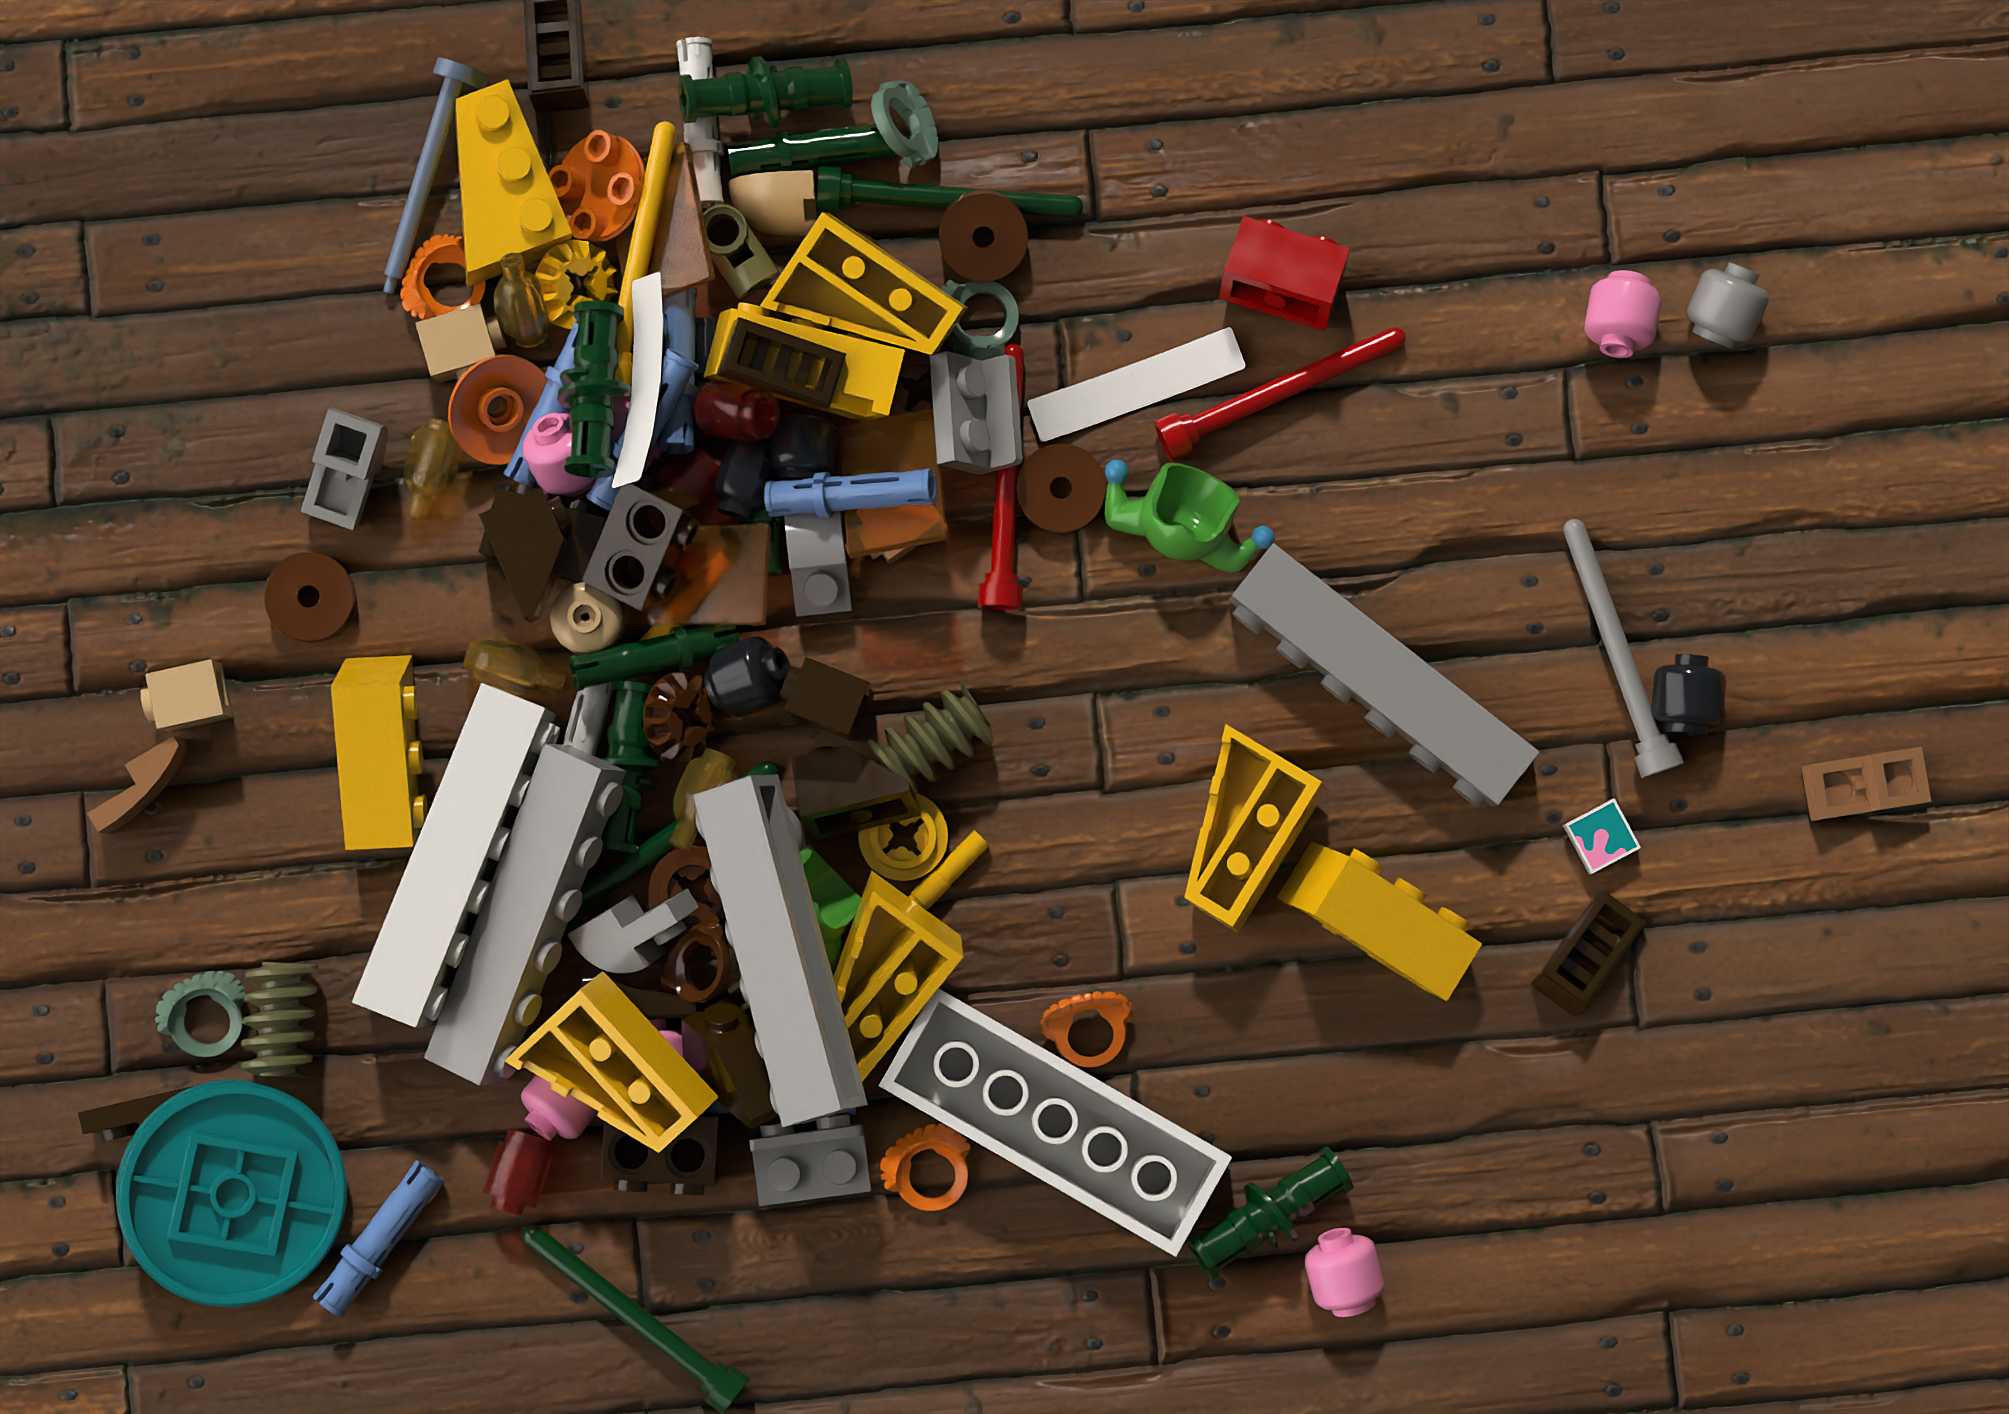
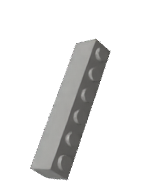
[1229,543,1539,808]
[424,743,626,1086]
[693,774,868,1127]

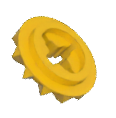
[534,240,619,329]
[858,794,948,881]

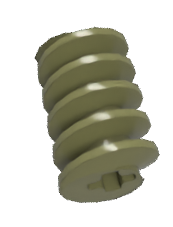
[867,679,994,794]
[240,962,318,1077]

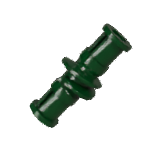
[678,56,853,128]
[557,301,631,478]
[600,680,663,855]
[1185,1146,1354,1281]

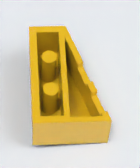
[455,79,572,287]
[759,212,968,355]
[703,303,905,422]
[331,655,428,850]
[1184,724,1326,933]
[1276,841,1482,1001]
[833,871,964,1082]
[504,971,719,1153]

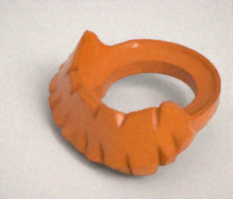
[400,234,486,320]
[1040,991,1133,1068]
[880,1123,971,1211]

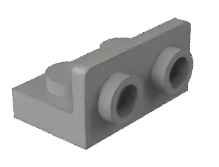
[930,351,1023,475]
[749,1114,872,1206]

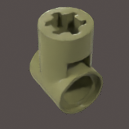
[697,204,780,301]

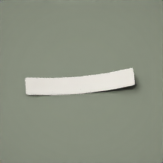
[612,272,663,488]
[1027,327,1245,442]

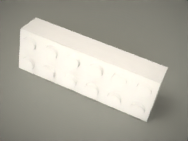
[352,683,560,1028]
[879,988,1232,1257]

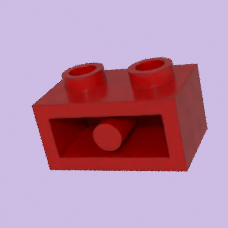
[1219,216,1350,331]

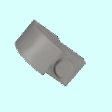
[300,407,388,530]
[784,511,852,617]
[567,888,699,973]

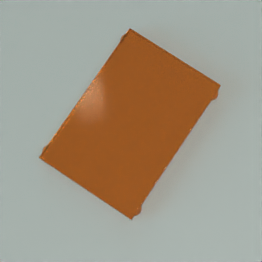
[615,142,715,300]
[839,408,948,558]
[625,523,771,628]

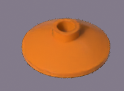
[448,355,548,465]

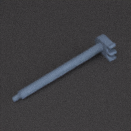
[383,57,490,294]

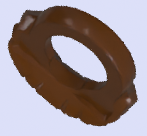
[661,915,730,1003]

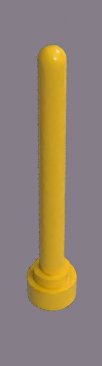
[615,121,676,389]

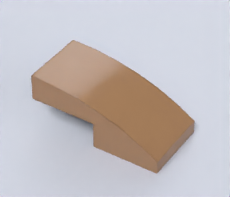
[87,736,189,834]
[1801,747,1932,821]

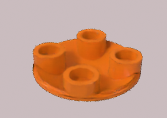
[548,130,645,243]

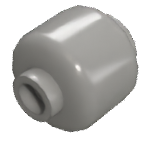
[1686,262,1770,349]

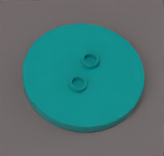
[116,1079,347,1307]

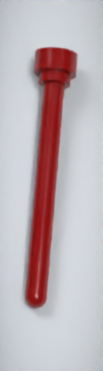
[1154,327,1406,462]
[978,344,1024,611]

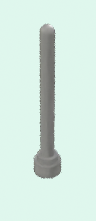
[1563,519,1684,778]

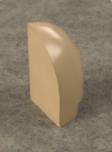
[727,170,817,237]

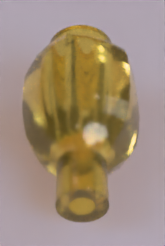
[494,253,551,348]
[403,416,463,520]
[461,635,566,695]
[669,748,736,852]

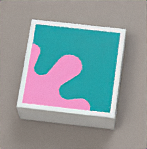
[1563,798,1641,874]

